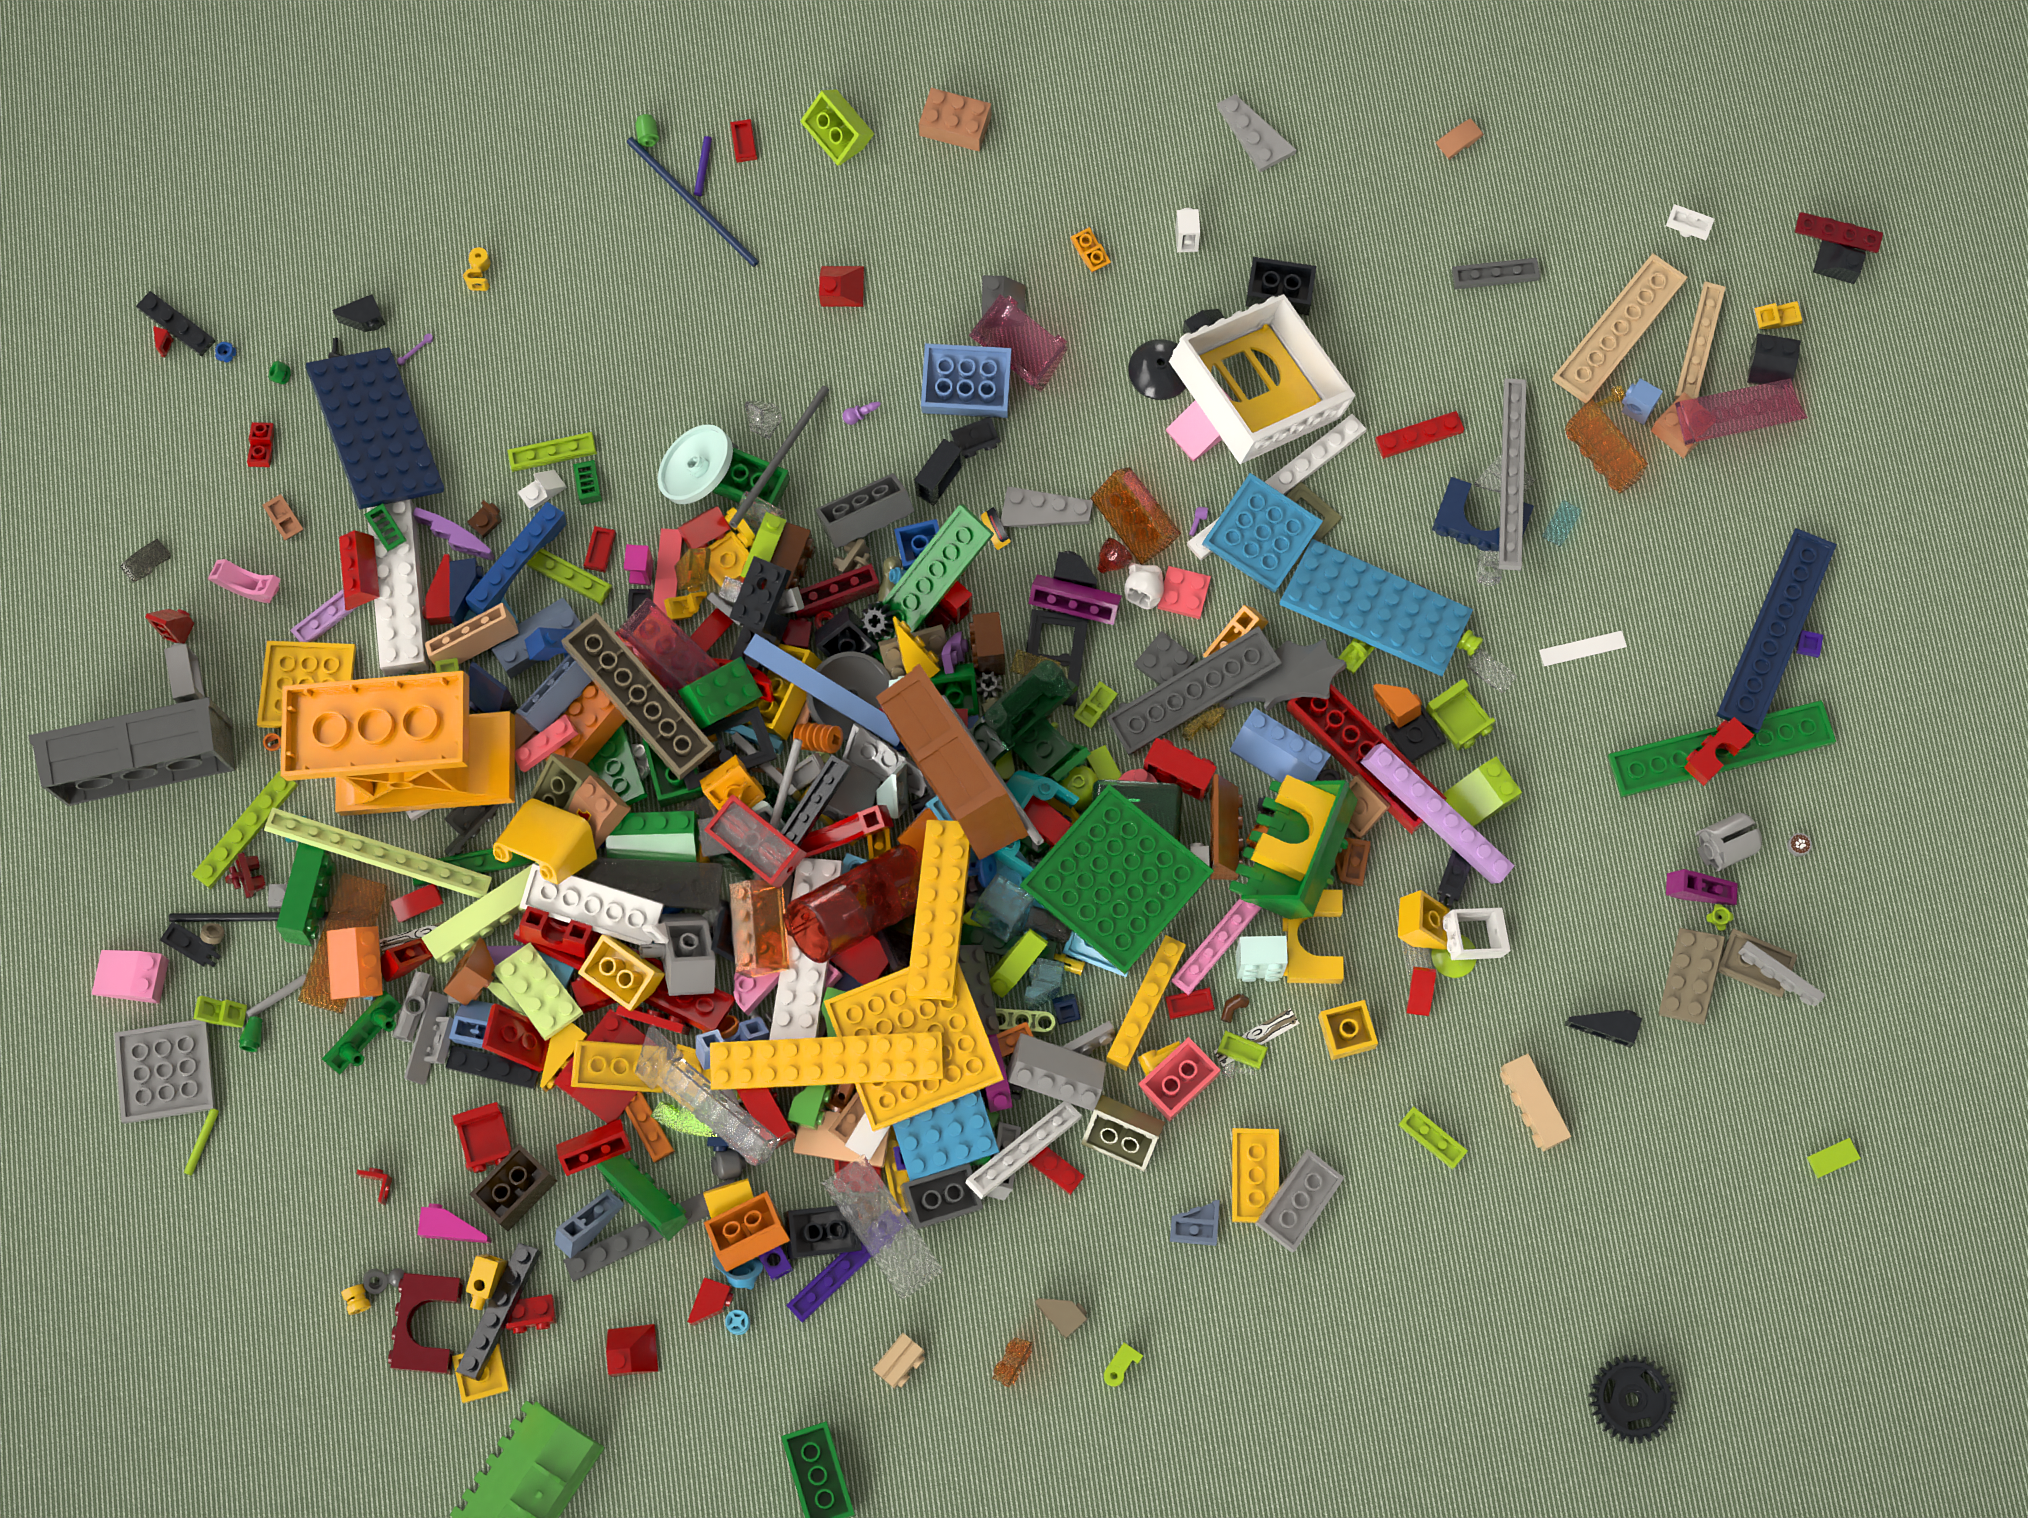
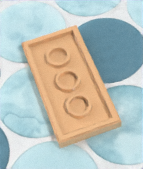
[793,1110,892,1168]

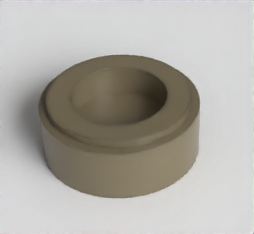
[200,923,225,944]

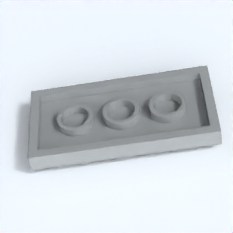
[1255,1149,1344,1253]

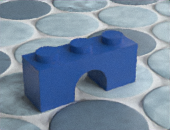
[524,627,573,661]

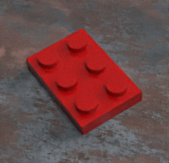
[482,1003,551,1072]
[615,1005,691,1036]

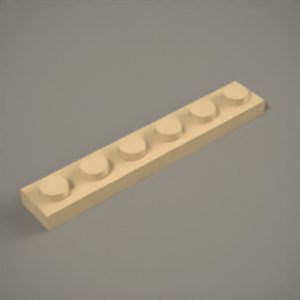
[1674,281,1726,402]

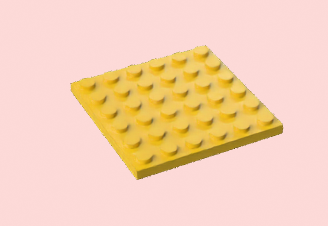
[824,962,1004,1132]

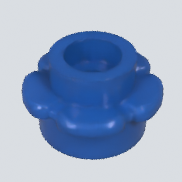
[215,342,236,362]

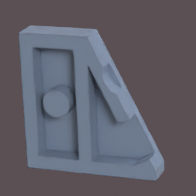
[1170,1200,1220,1246]

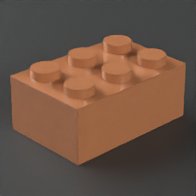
[919,88,992,152]

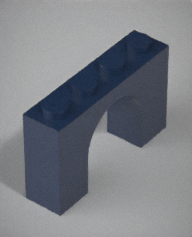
[1432,477,1534,555]

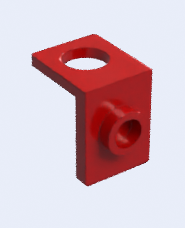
[356,1168,392,1205]

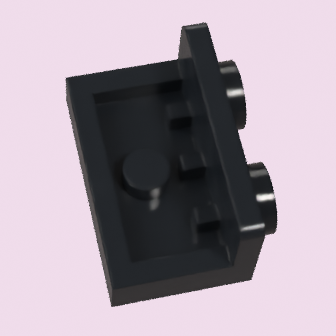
[949,416,1001,459]

